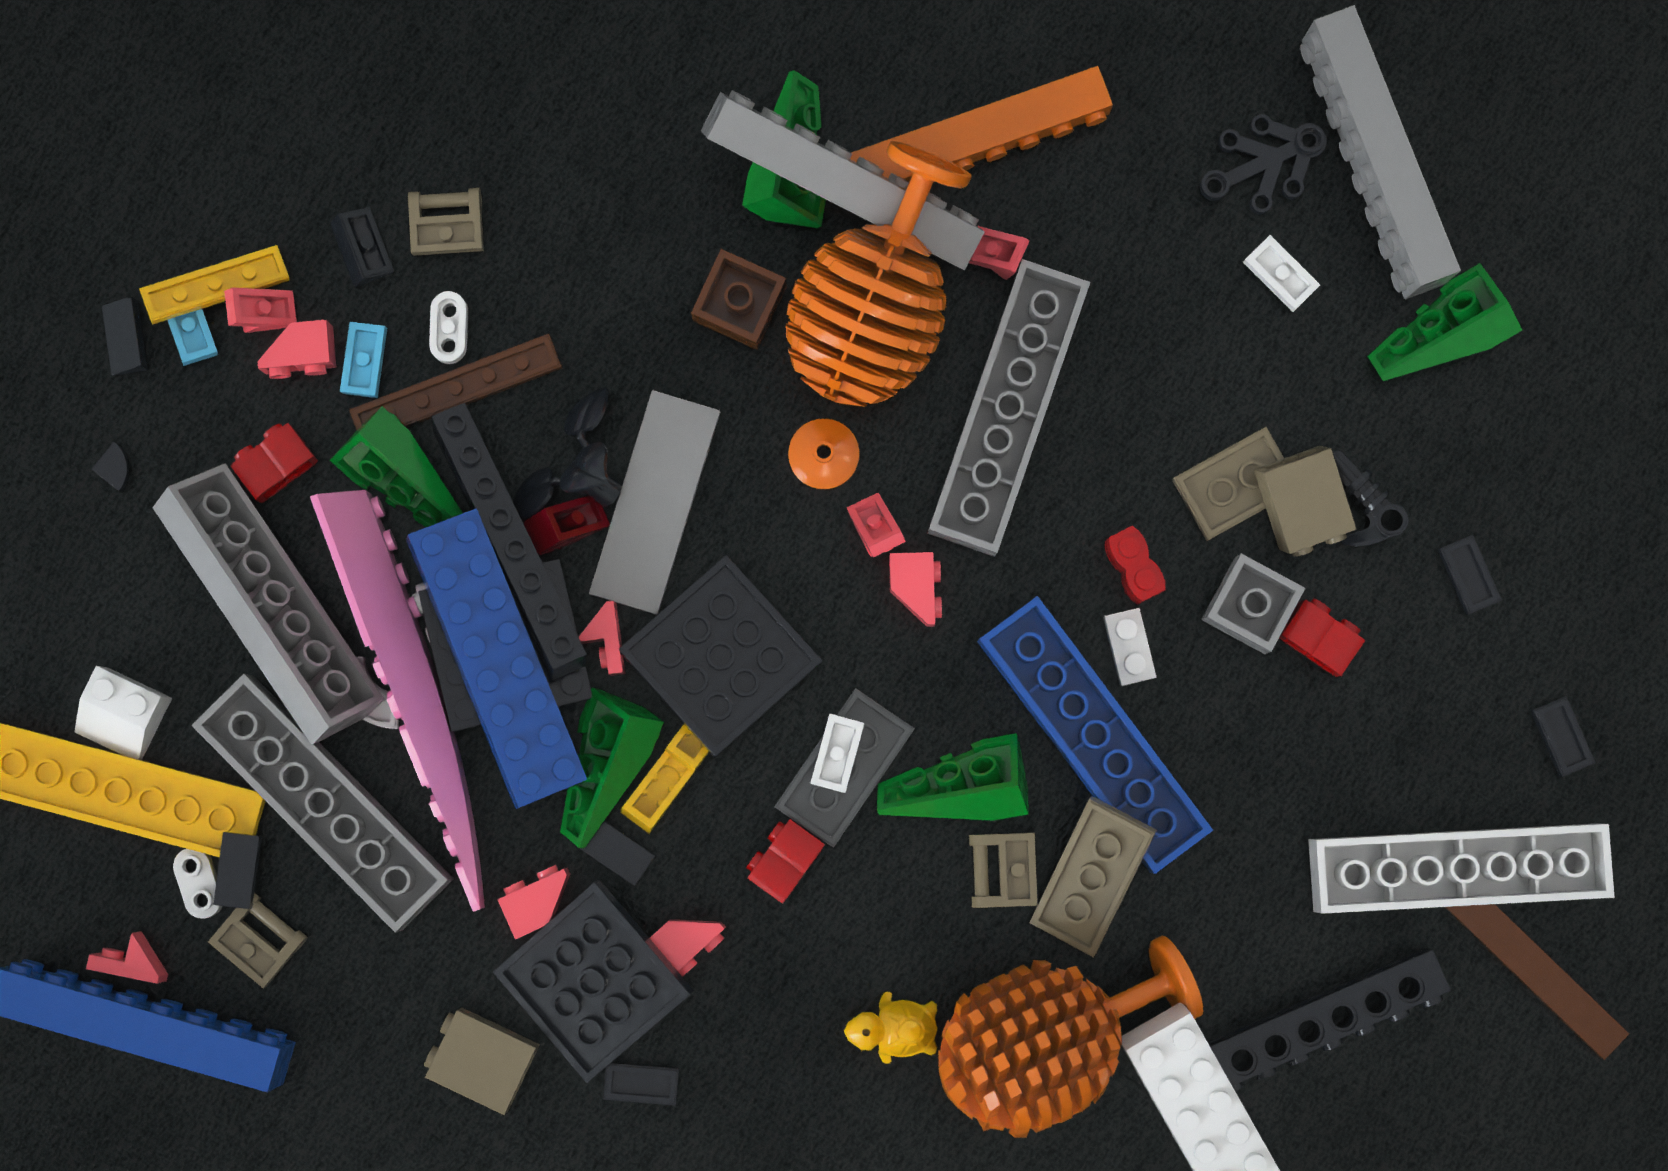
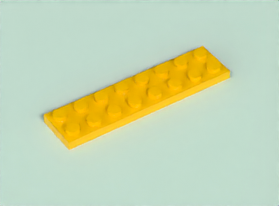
[0,722,265,857]

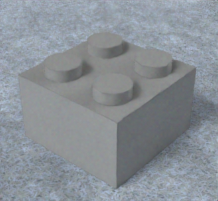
[1201,553,1305,654]

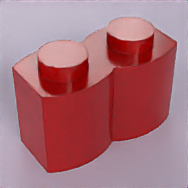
[231,423,318,503]
[1105,526,1165,605]
[1279,598,1365,677]
[746,819,825,904]

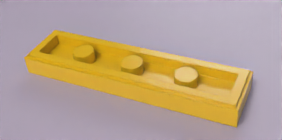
[139,245,289,325]

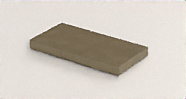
[1029,796,1157,957]

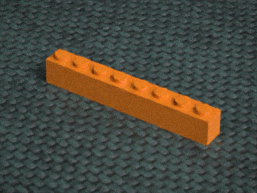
[850,66,1113,182]

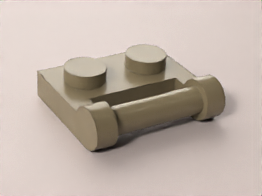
[408,188,484,256]
[969,833,1038,908]
[208,892,308,988]

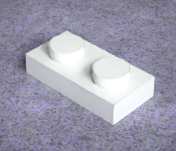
[1243,235,1320,312]
[1103,608,1157,686]
[810,714,864,793]

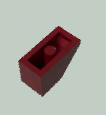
[523,495,610,555]

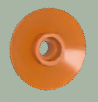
[788,419,859,489]

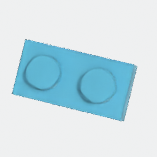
[167,309,218,366]
[340,322,387,398]

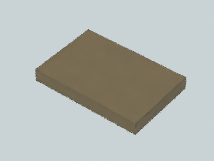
[1172,427,1284,541]

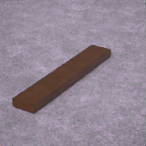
[349,334,562,430]
[1445,904,1629,1060]

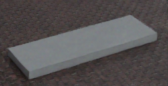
[589,390,721,615]

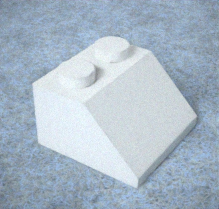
[74,666,172,760]

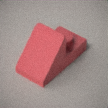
[969,226,1029,280]
[224,287,297,333]
[847,493,906,557]
[579,601,626,676]
[86,931,168,984]

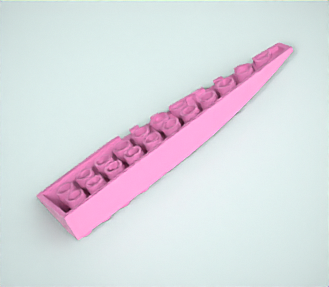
[310,490,485,912]

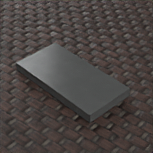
[774,688,915,848]

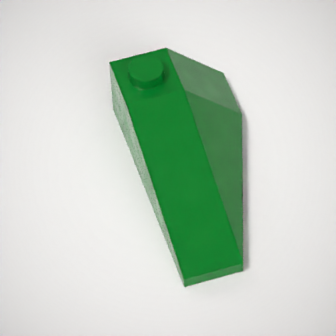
[742,70,826,228]
[1368,263,1522,381]
[329,406,463,527]
[560,687,664,849]
[877,733,1029,821]

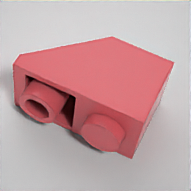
[257,320,336,379]
[889,552,942,627]
[497,865,570,939]
[650,919,726,977]

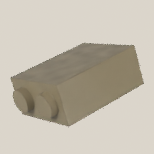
[1254,446,1357,556]
[424,1008,540,1115]

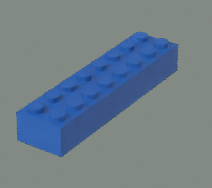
[406,508,588,809]
[977,596,1213,874]
[0,959,296,1092]

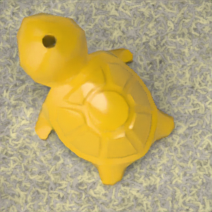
[844,992,938,1064]

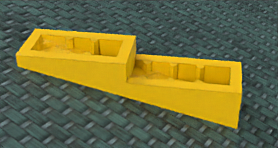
[621,724,709,834]

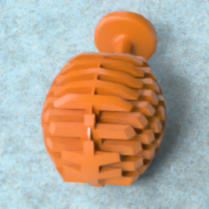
[786,141,972,407]
[938,936,1203,1138]

